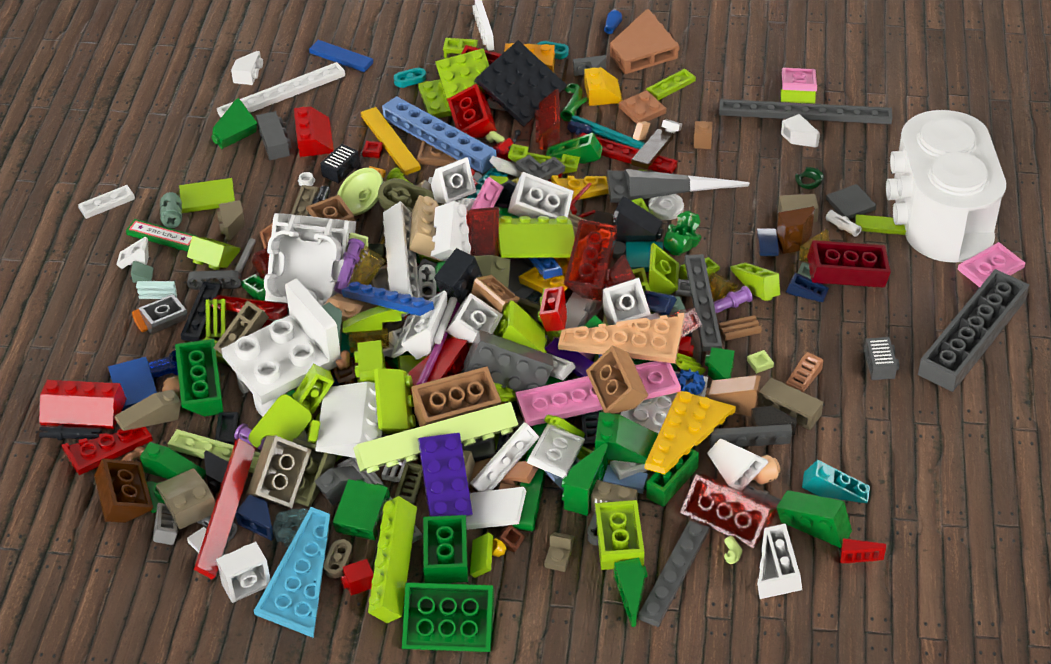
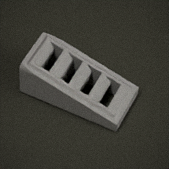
[153,503,177,545]

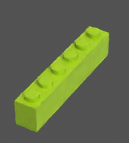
[368,496,417,624]

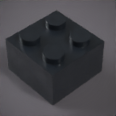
[434,248,483,305]

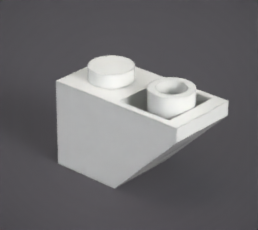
[231,51,263,85]
[781,114,820,147]

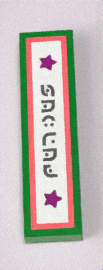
[126,219,198,252]

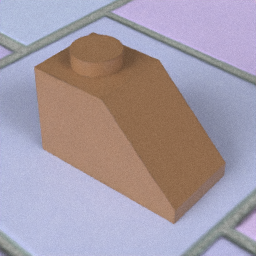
[694,121,713,149]

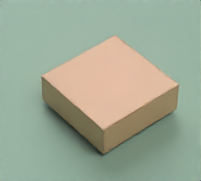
[633,121,650,141]

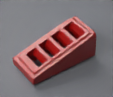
[840,538,886,563]

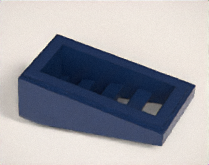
[786,272,829,302]

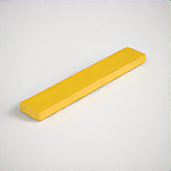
[361,107,421,176]

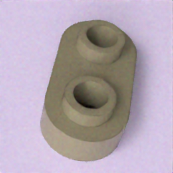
[324,539,353,578]

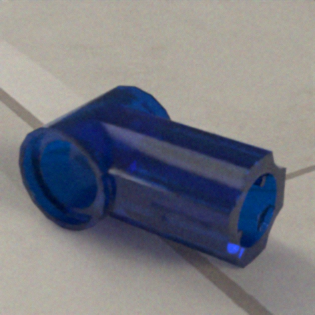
[148,350,178,378]

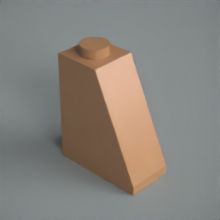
[705,375,761,417]

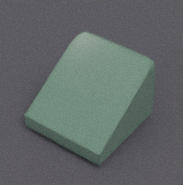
[131,261,154,283]

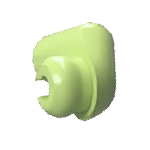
[486,131,505,143]
[724,536,742,564]

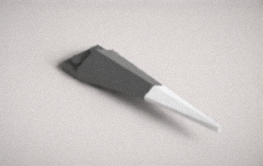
[606,169,750,203]

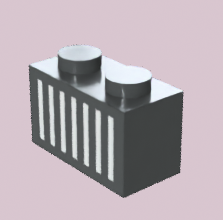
[864,337,899,380]

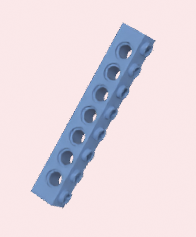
[382,96,496,174]

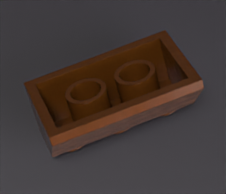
[94,459,153,523]

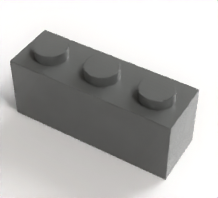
[256,111,292,160]

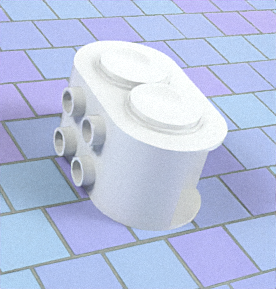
[886,110,1006,262]

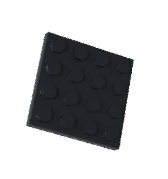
[474,40,567,127]

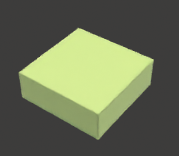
[747,350,774,374]

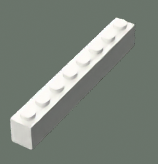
[383,201,420,317]

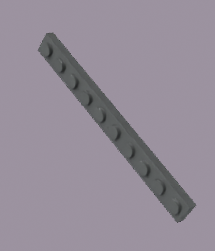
[719,99,892,124]

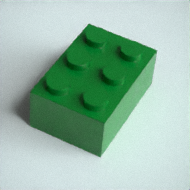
[423,515,468,583]

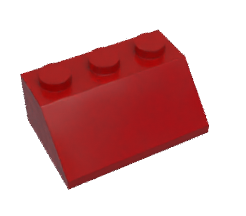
[447,83,497,138]
[294,106,334,157]

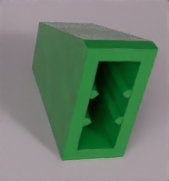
[211,98,258,149]

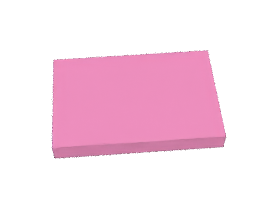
[782,68,817,91]
[957,242,1025,287]

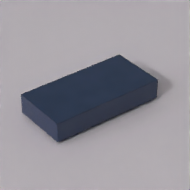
[644,290,677,315]

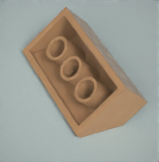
[411,367,501,427]

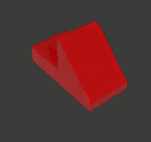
[492,137,513,161]

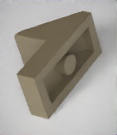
[544,532,576,572]

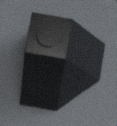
[609,196,664,245]

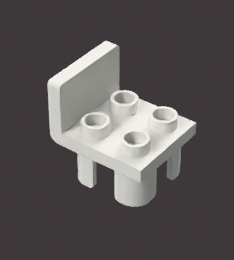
[264,213,356,306]
[221,278,341,417]

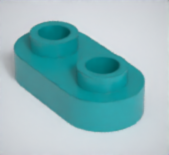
[537,41,569,60]
[394,68,426,88]

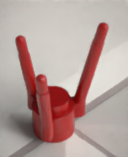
[570,183,595,218]

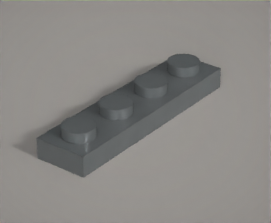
[709,424,792,449]

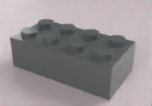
[464,330,554,392]

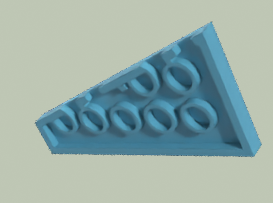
[254,507,330,638]

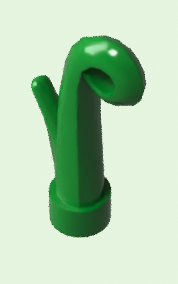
[560,83,588,122]

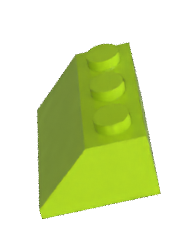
[374,368,416,435]

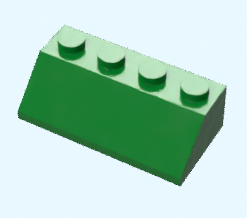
[175,339,224,417]

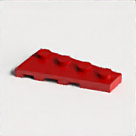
[212,295,288,320]
[61,427,153,476]

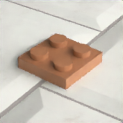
[619,90,666,124]

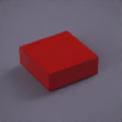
[362,141,383,158]

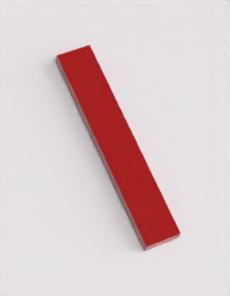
[579,133,678,174]

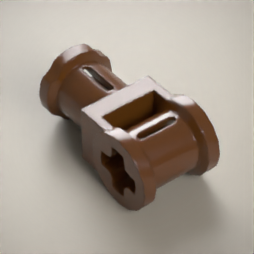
[333,360,358,385]

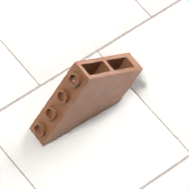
[610,9,680,74]

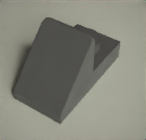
[573,55,606,76]

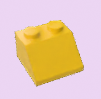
[584,67,623,106]

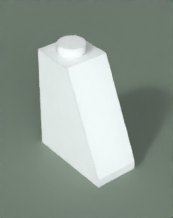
[707,439,768,491]

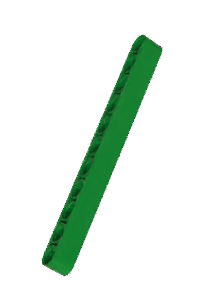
[512,376,567,531]

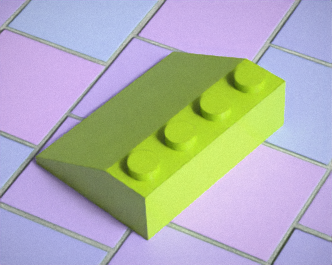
[495,216,577,258]

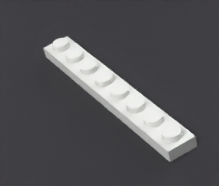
[217,62,345,117]

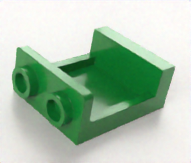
[333,479,390,541]

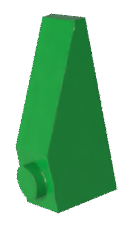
[546,133,603,164]
[140,442,206,480]
[614,557,648,627]

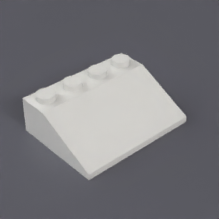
[315,382,382,458]

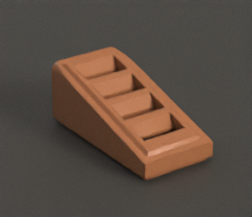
[786,352,823,392]

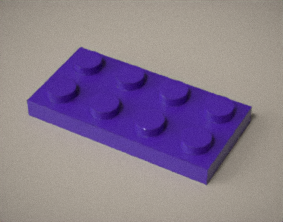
[418,433,473,517]

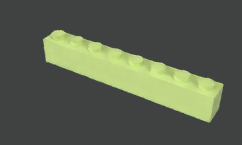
[353,402,518,473]

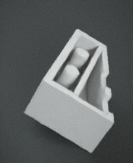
[431,201,471,261]

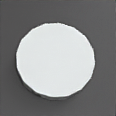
[648,194,684,220]

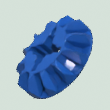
[676,369,705,395]

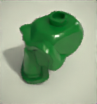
[663,211,702,256]

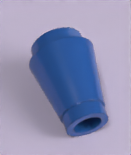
[604,10,623,34]

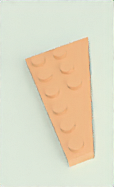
[558,313,685,363]

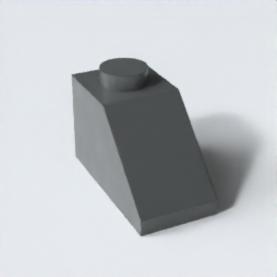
[314,466,365,506]

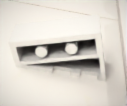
[757,524,802,599]

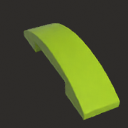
[508,144,580,174]

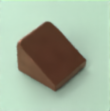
[497,525,526,553]

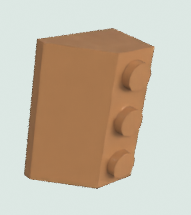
[586,345,648,414]

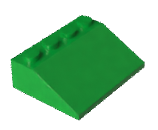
[402,583,495,652]

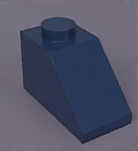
[236,495,274,541]

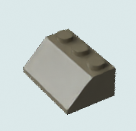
[246,435,311,508]

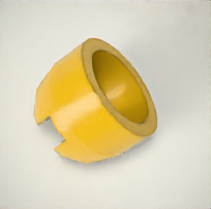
[492,538,506,557]

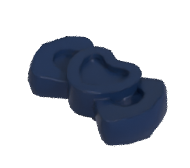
[567,121,592,135]

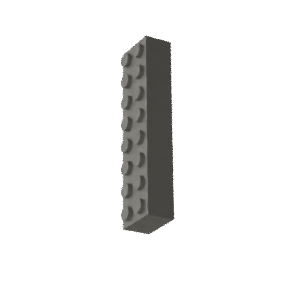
[918,269,1029,392]

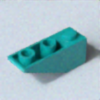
[802,460,870,503]

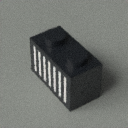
[320,144,360,184]

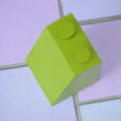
[494,300,547,353]

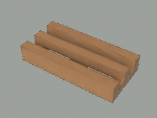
[719,315,762,341]

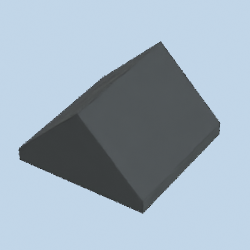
[139,294,187,335]

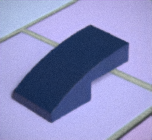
[757,228,779,256]

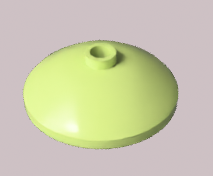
[338,168,383,216]

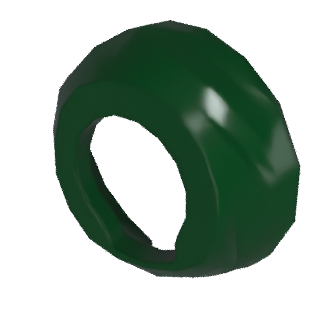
[795,167,824,190]

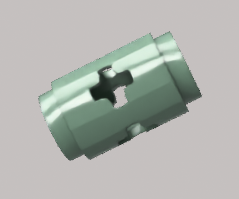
[160,192,182,228]

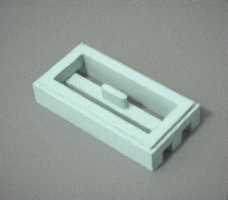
[136,281,177,299]

